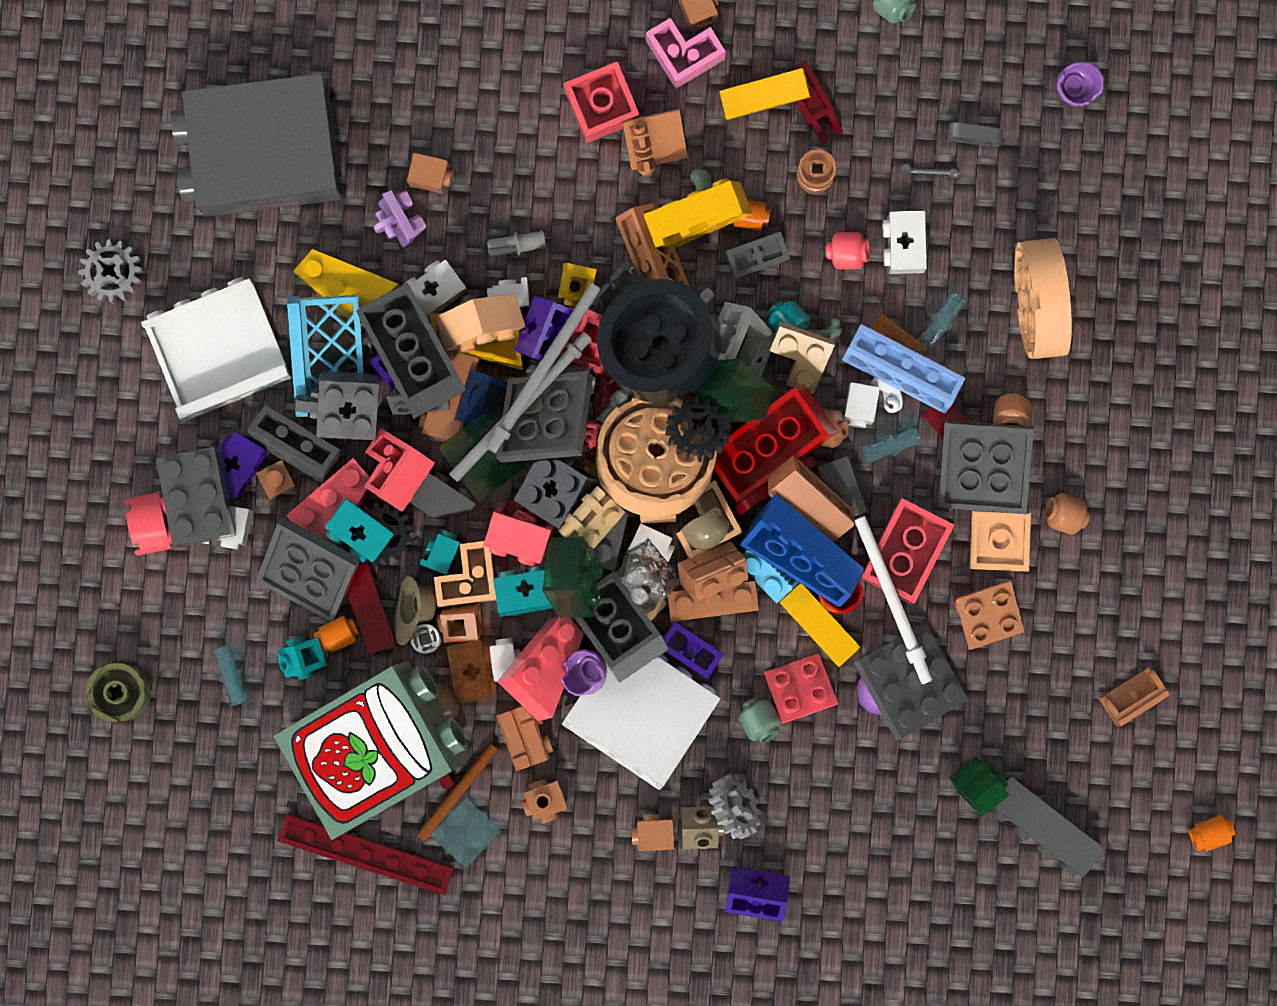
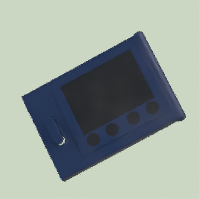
[454,369,508,432]

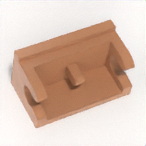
[1099,668,1170,727]

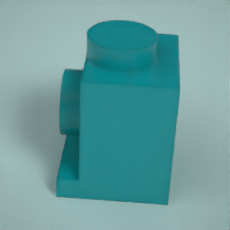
[420,529,461,576]

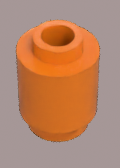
[733,199,771,231]
[314,615,360,654]
[1188,815,1235,852]

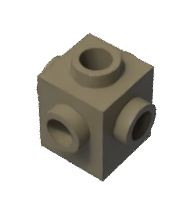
[681,806,724,849]

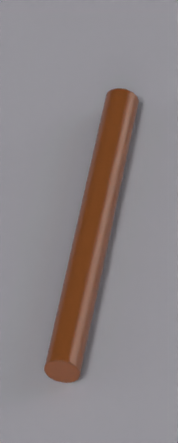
[416,743,499,841]

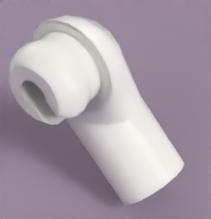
[871,377,903,413]

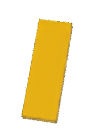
[720,68,811,120]
[779,583,860,667]

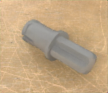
[487,230,546,257]

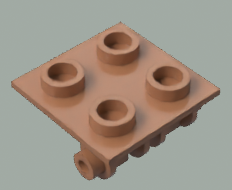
[622,109,688,177]
[953,580,1024,650]

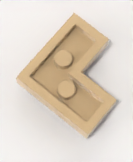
[769,322,835,394]

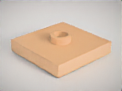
[969,510,1031,572]

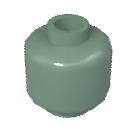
[873,0,916,24]
[738,698,782,743]

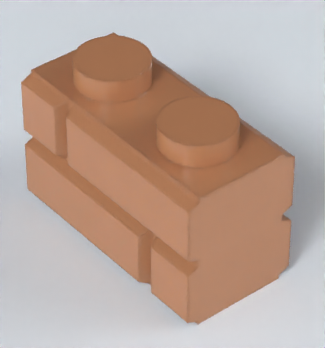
[678,541,748,602]
[496,706,553,771]

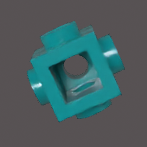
[277,636,327,680]

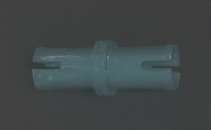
[918,293,966,351]
[861,427,922,464]
[212,645,249,707]

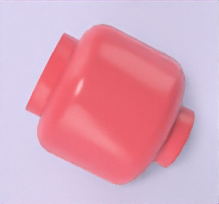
[826,232,870,269]

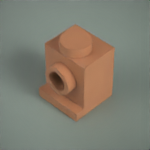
[437,603,484,643]

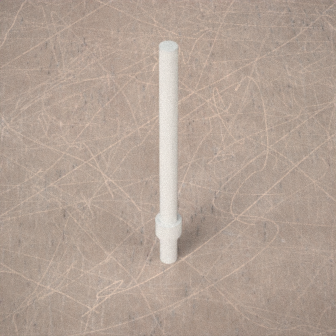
[854,516,933,684]

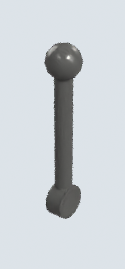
[900,164,961,178]

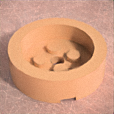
[1014,238,1072,359]
[595,398,717,517]

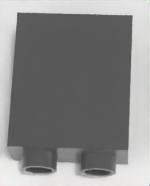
[171,74,342,217]

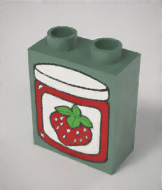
[273,661,468,840]

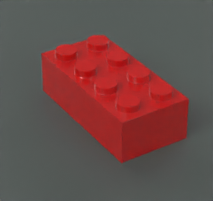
[714,384,838,503]

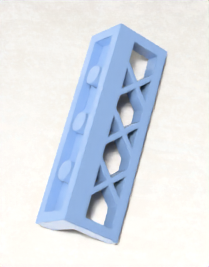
[842,324,965,414]

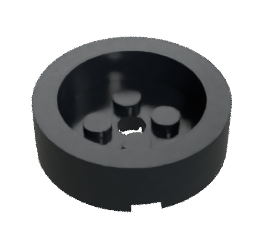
[597,279,721,403]

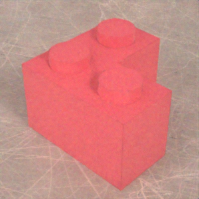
[364,429,434,512]

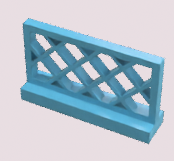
[287,295,364,417]

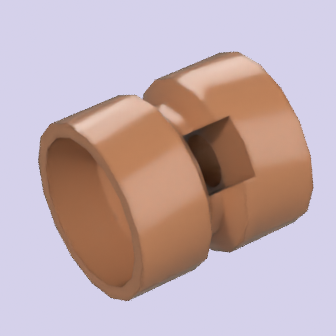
[796,149,837,194]

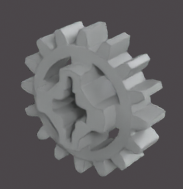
[78,239,144,304]
[709,775,761,840]

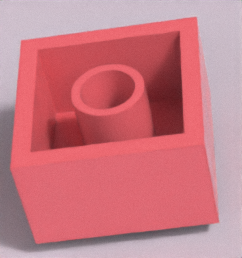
[564,61,640,143]

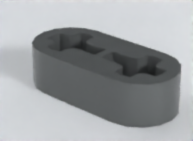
[947,123,1004,147]

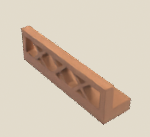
[615,202,690,287]

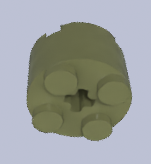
[86,663,151,722]

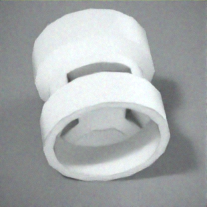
[411,624,442,654]

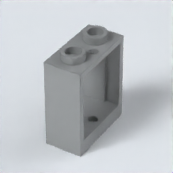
[716,302,774,389]

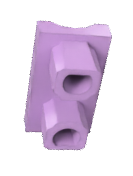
[374,190,426,248]

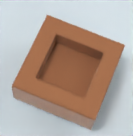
[256,460,296,500]

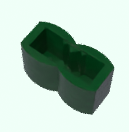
[948,756,1009,817]

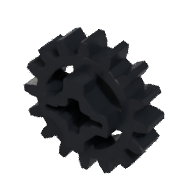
[665,397,731,462]
[350,502,414,565]

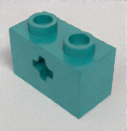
[324,497,394,563]
[493,566,558,617]

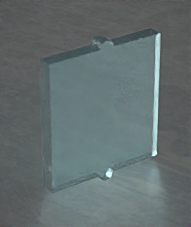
[431,798,502,869]

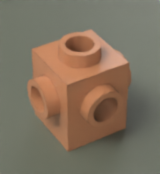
[521,779,568,824]

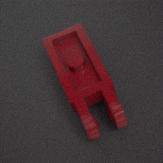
[782,61,843,145]

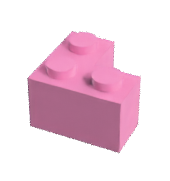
[646,18,726,89]

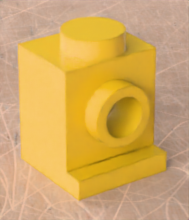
[558,263,597,307]

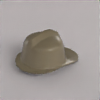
[393,576,437,646]

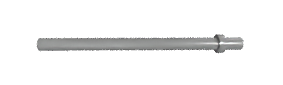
[486,283,600,454]
[449,332,592,482]

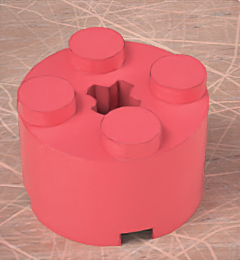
[124,492,172,556]

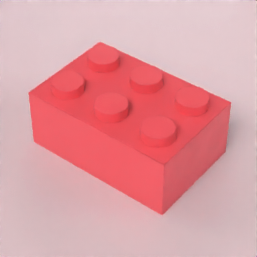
[860,498,954,605]
[483,499,556,566]

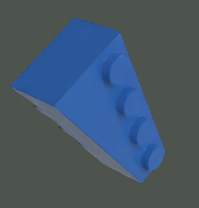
[740,493,864,607]

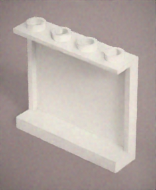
[141,277,292,422]
[562,654,720,790]

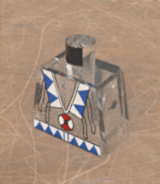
[620,538,680,609]

